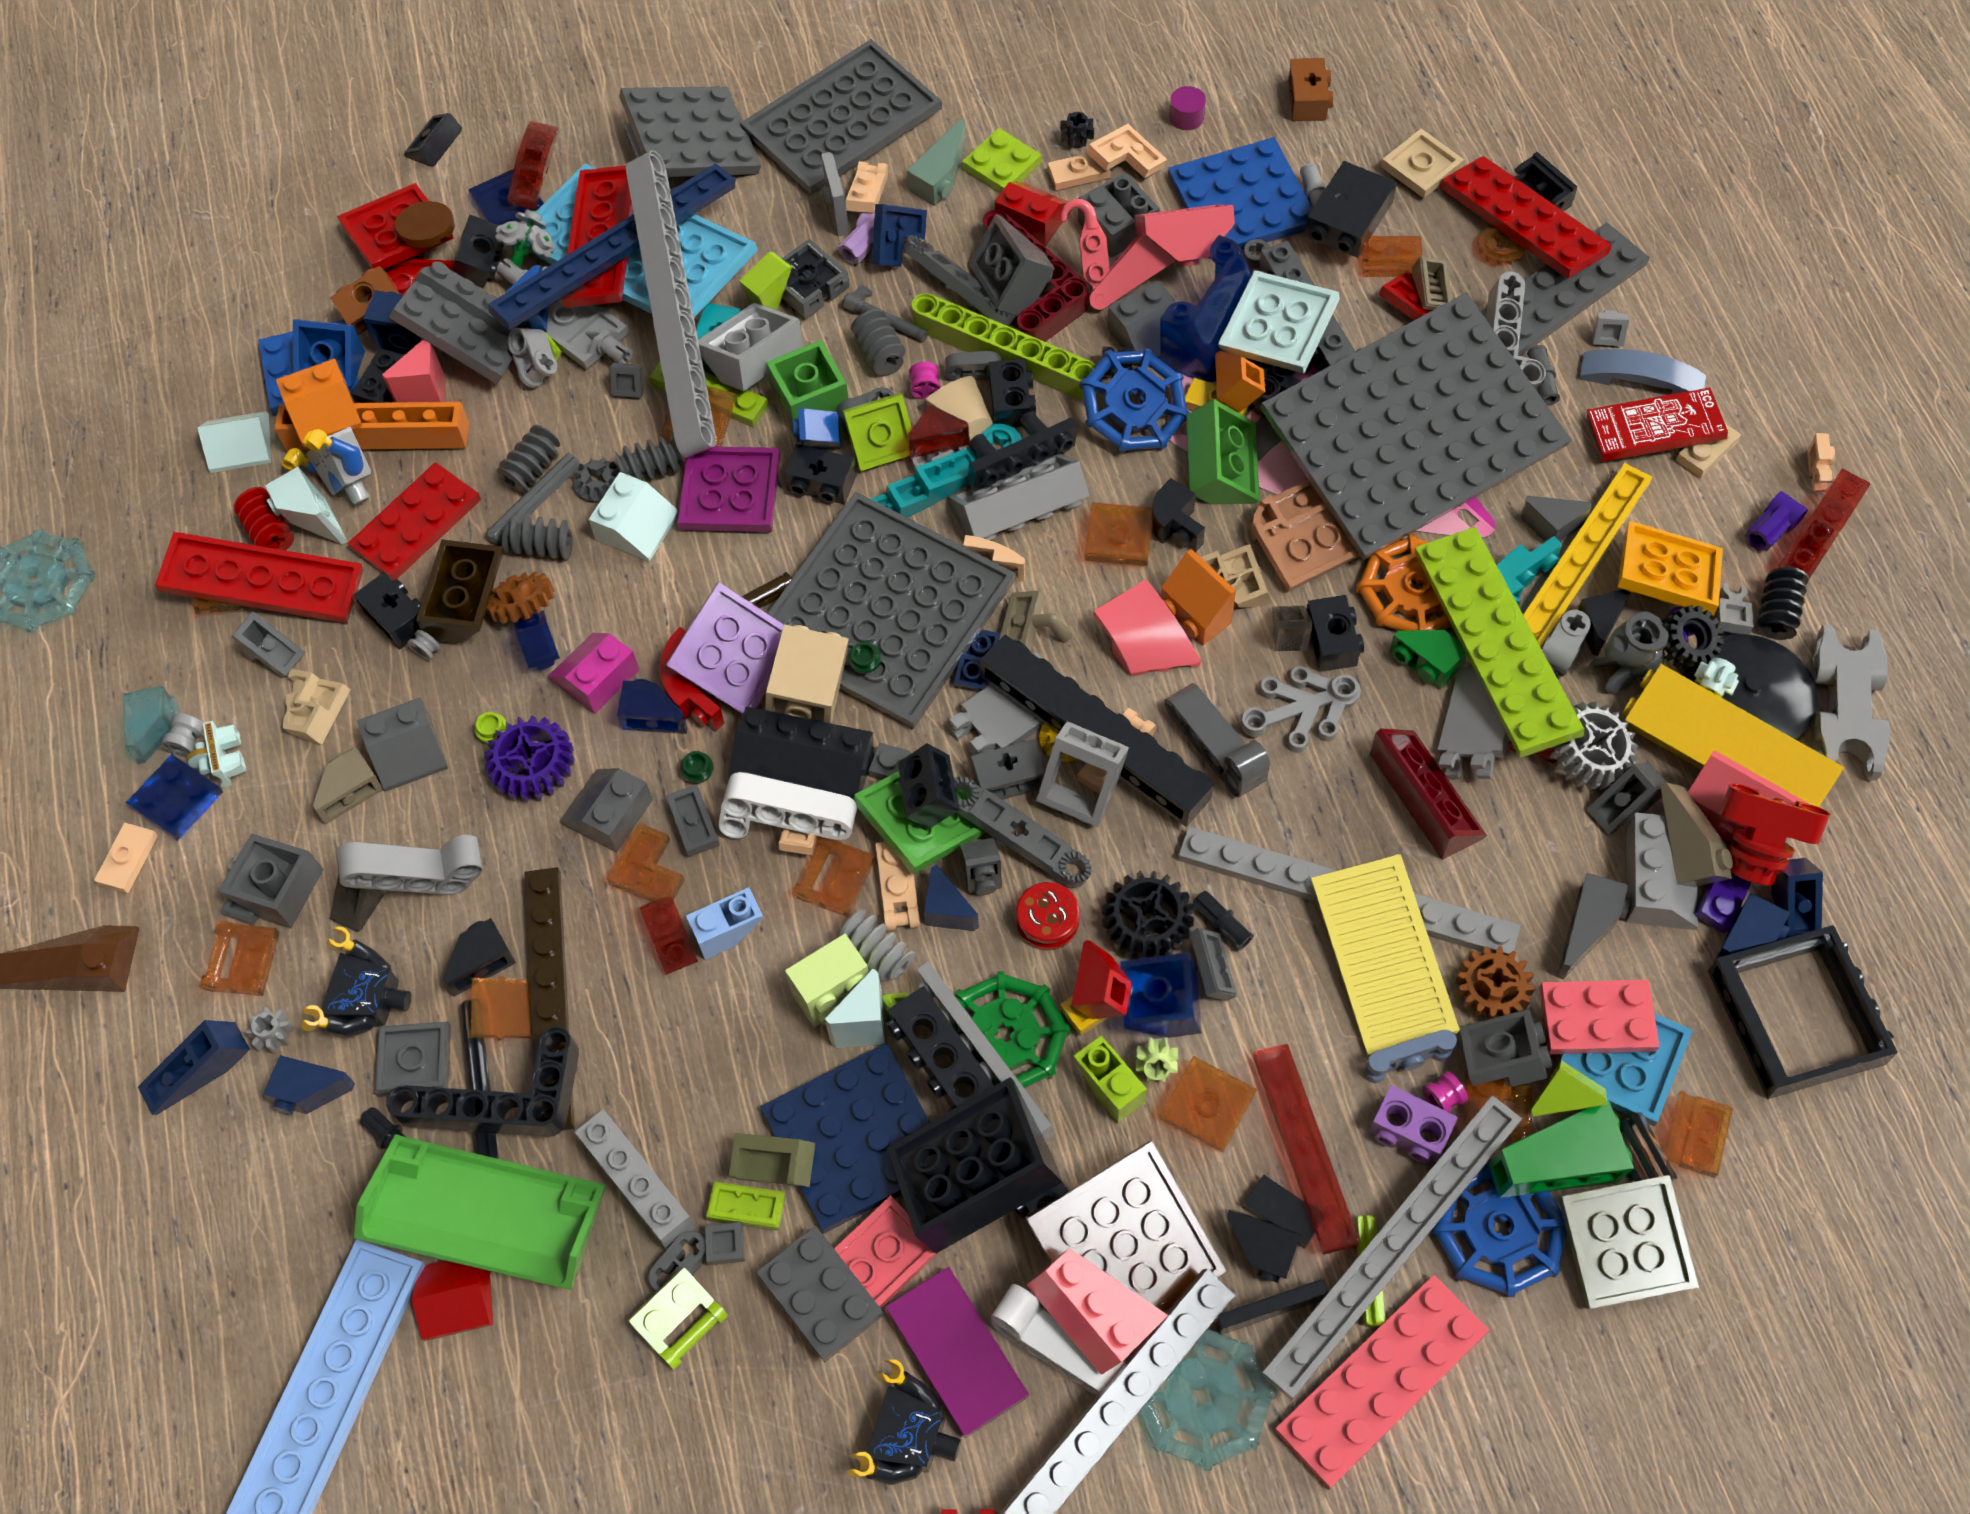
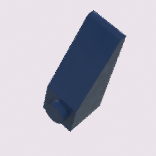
[138,1020,250,1115]

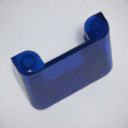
[1160,235,1253,383]

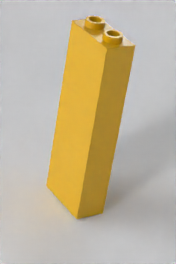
[1622,664,1845,807]

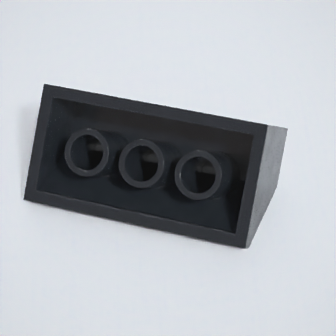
[728,706,874,799]

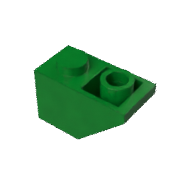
[1390,630,1468,690]

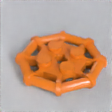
[1356,534,1452,631]

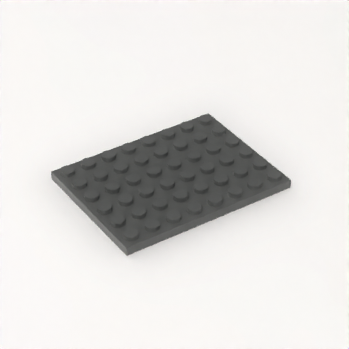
[1260,292,1571,560]

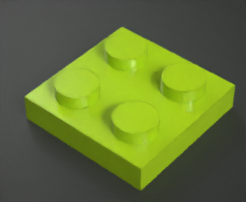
[962,128,1042,193]
[842,393,918,471]

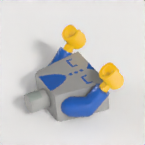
[281,427,371,505]

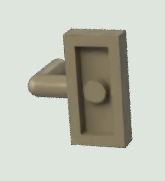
[999,591,1072,652]

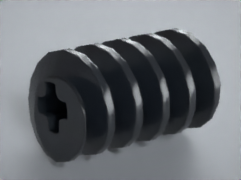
[1756,567,1809,640]

